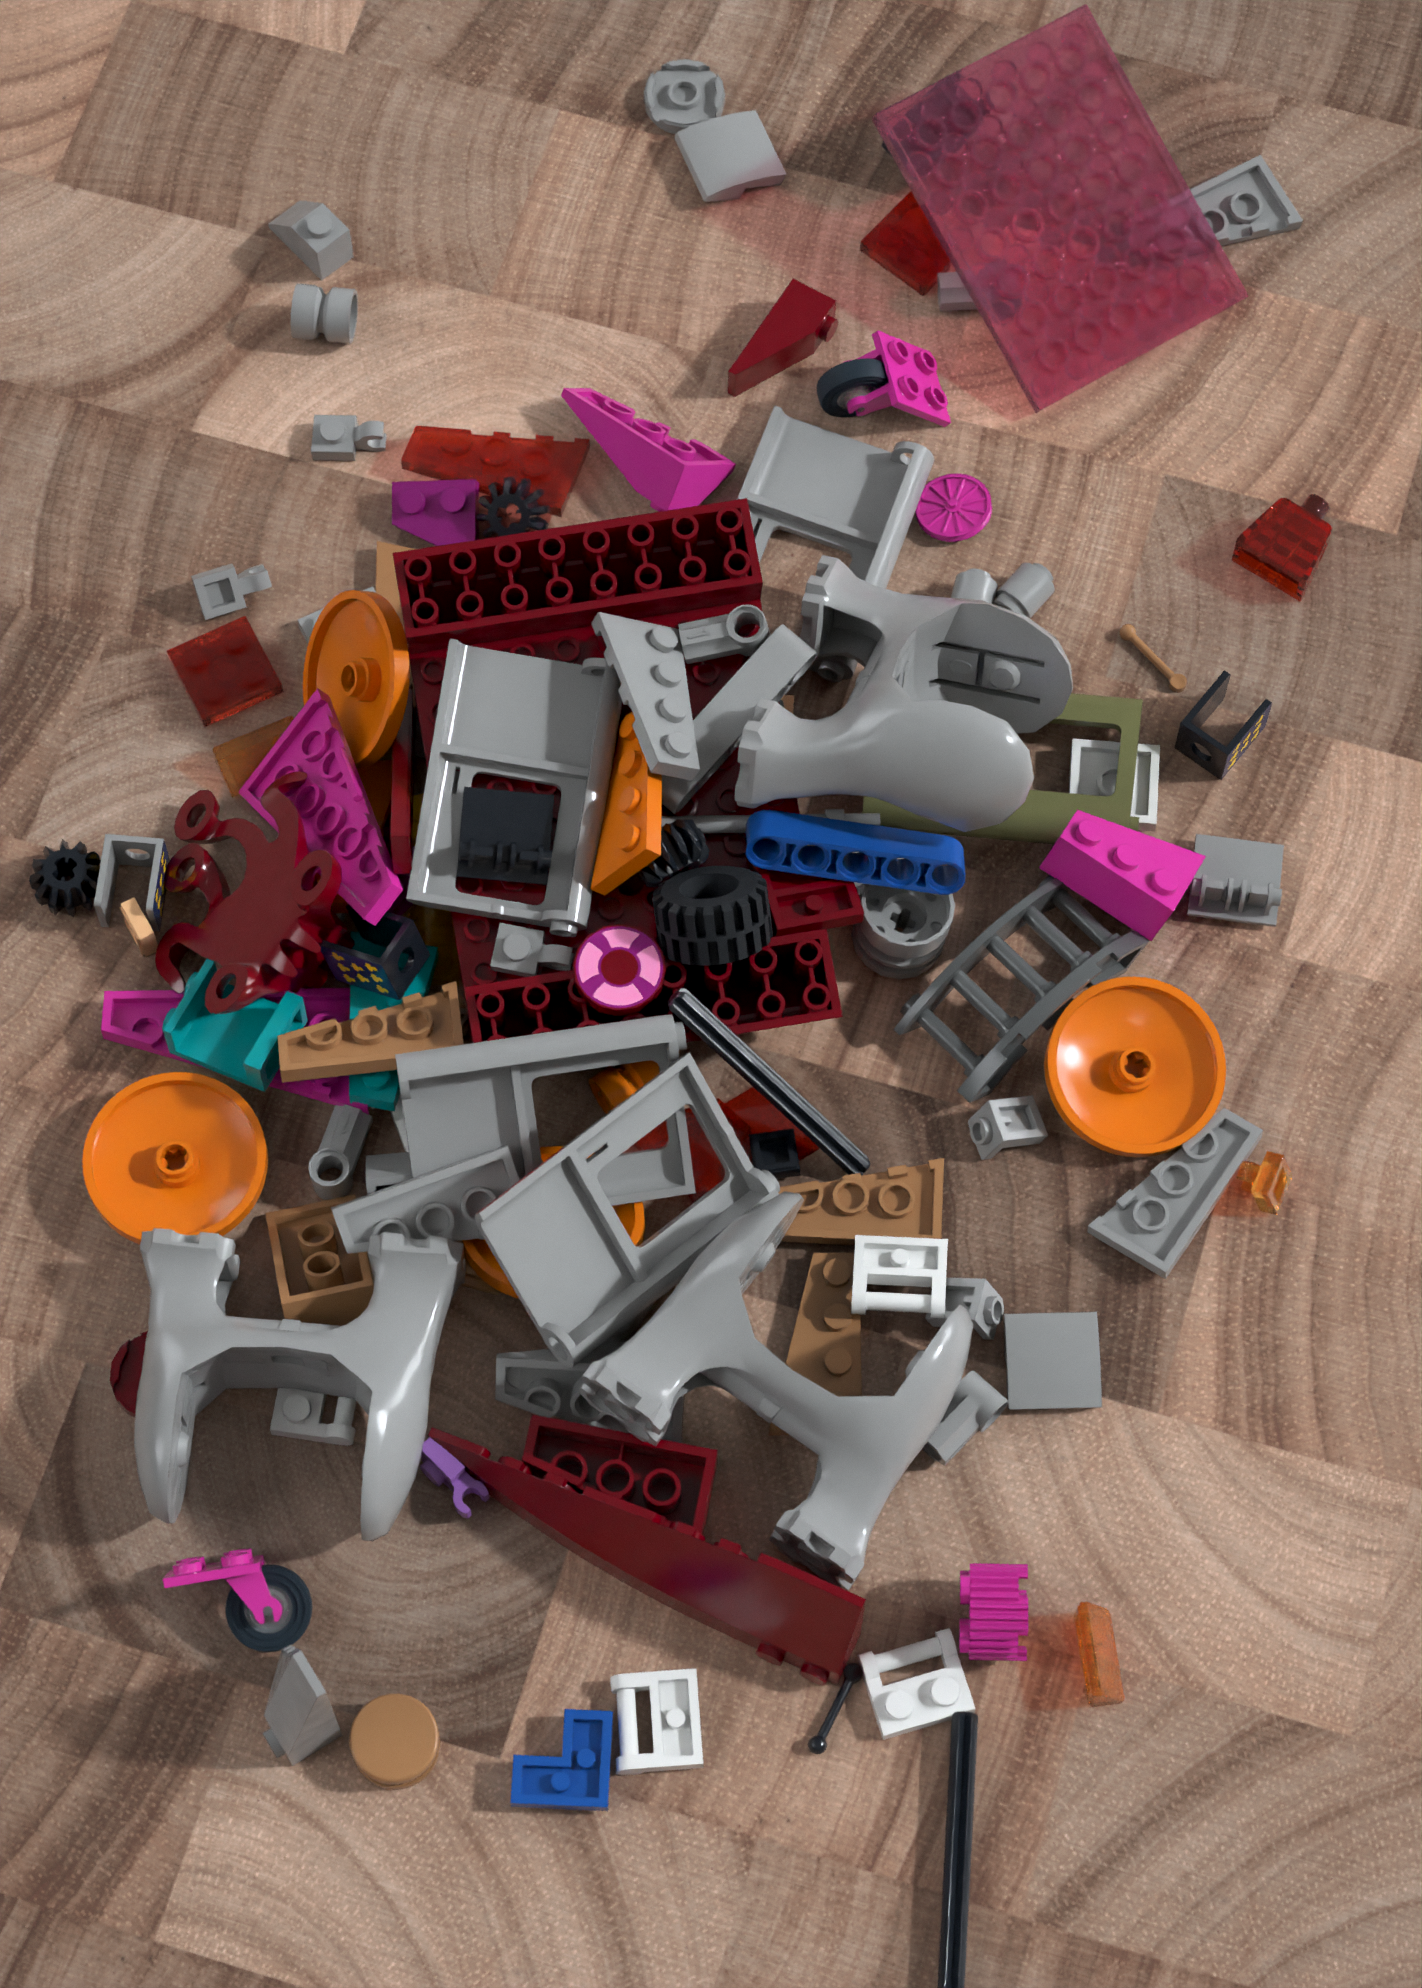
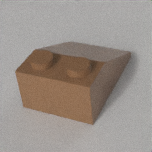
[265,1194,374,1326]

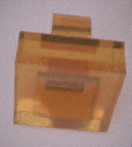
[1236,1151,1293,1215]

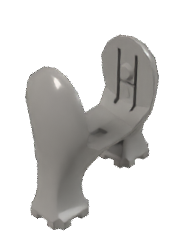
[734,555,1073,832]
[579,1191,973,1591]
[134,1228,466,1541]

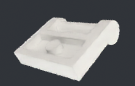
[851,1235,948,1318]
[270,1388,357,1446]
[858,1628,975,1740]
[610,1668,703,1775]

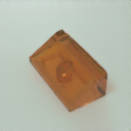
[212,715,294,798]
[1074,1602,1125,1707]

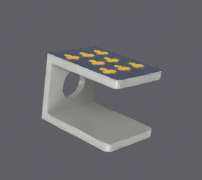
[94,834,170,932]

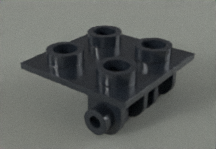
[456,787,554,885]

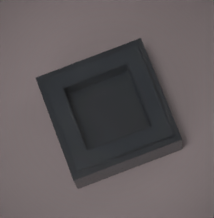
[749,1128,801,1179]

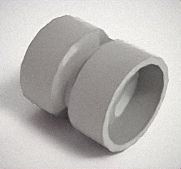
[290,283,358,344]

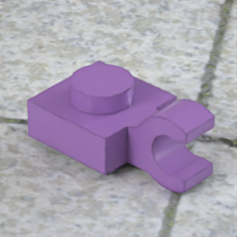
[420,1437,490,1519]

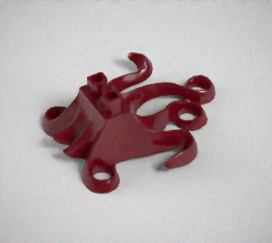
[155,771,355,1014]

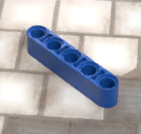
[746,810,965,895]

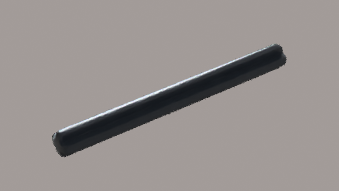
[667,988,871,1176]
[937,1711,978,1988]

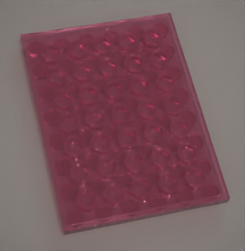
[871,4,1249,413]

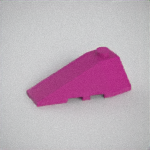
[561,388,736,512]

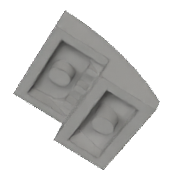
[674,110,786,202]
[1004,1312,1102,1409]

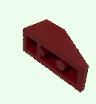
[728,279,839,397]

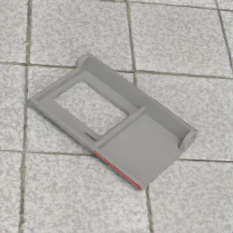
[475,1052,780,1368]

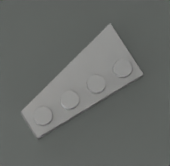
[1118,155,1303,264]
[591,612,700,781]
[1087,1108,1263,1279]
[331,1145,520,1254]

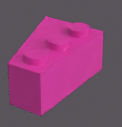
[1039,810,1206,941]

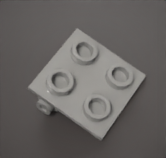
[1187,834,1284,927]

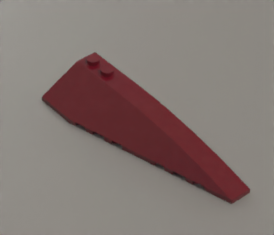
[428,1427,866,1686]

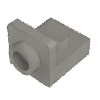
[968,1095,1048,1160]
[925,1277,1004,1340]

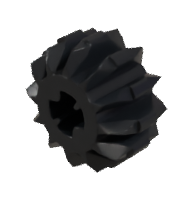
[477,476,551,537]
[637,819,709,888]
[29,839,101,918]

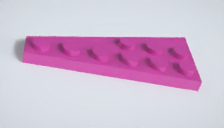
[238,688,403,926]
[101,988,369,1115]

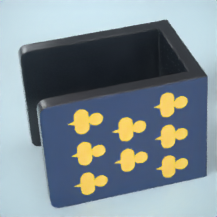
[1174,670,1272,780]
[320,904,430,1001]

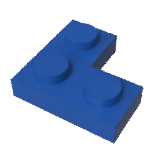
[510,1709,613,1811]

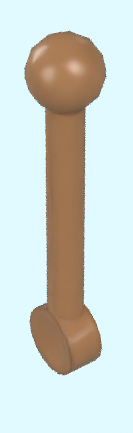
[1119,624,1187,693]

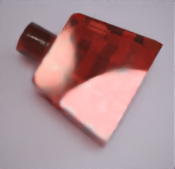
[1232,494,1333,601]

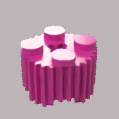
[959,1563,1028,1661]

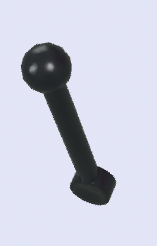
[808,1663,863,1754]

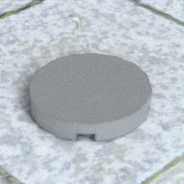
[644,59,725,134]

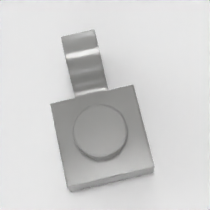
[311,415,387,461]
[191,563,272,620]
[490,923,574,977]

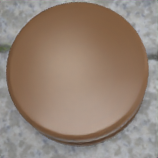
[349,1694,441,1790]

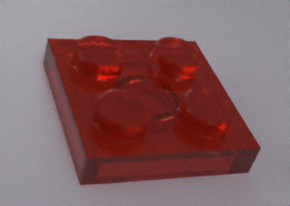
[167,616,283,728]

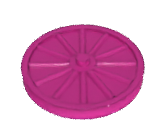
[915,474,992,542]

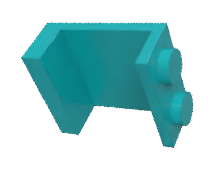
[162,959,308,1092]

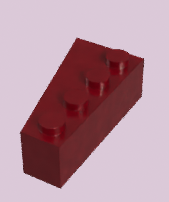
[522,1414,718,1535]

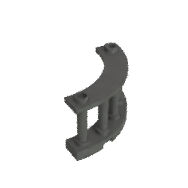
[894,875,1149,1103]

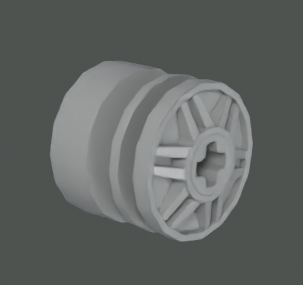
[851,884,955,979]

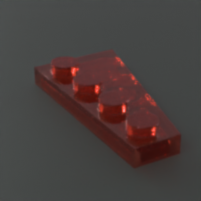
[401,425,590,517]

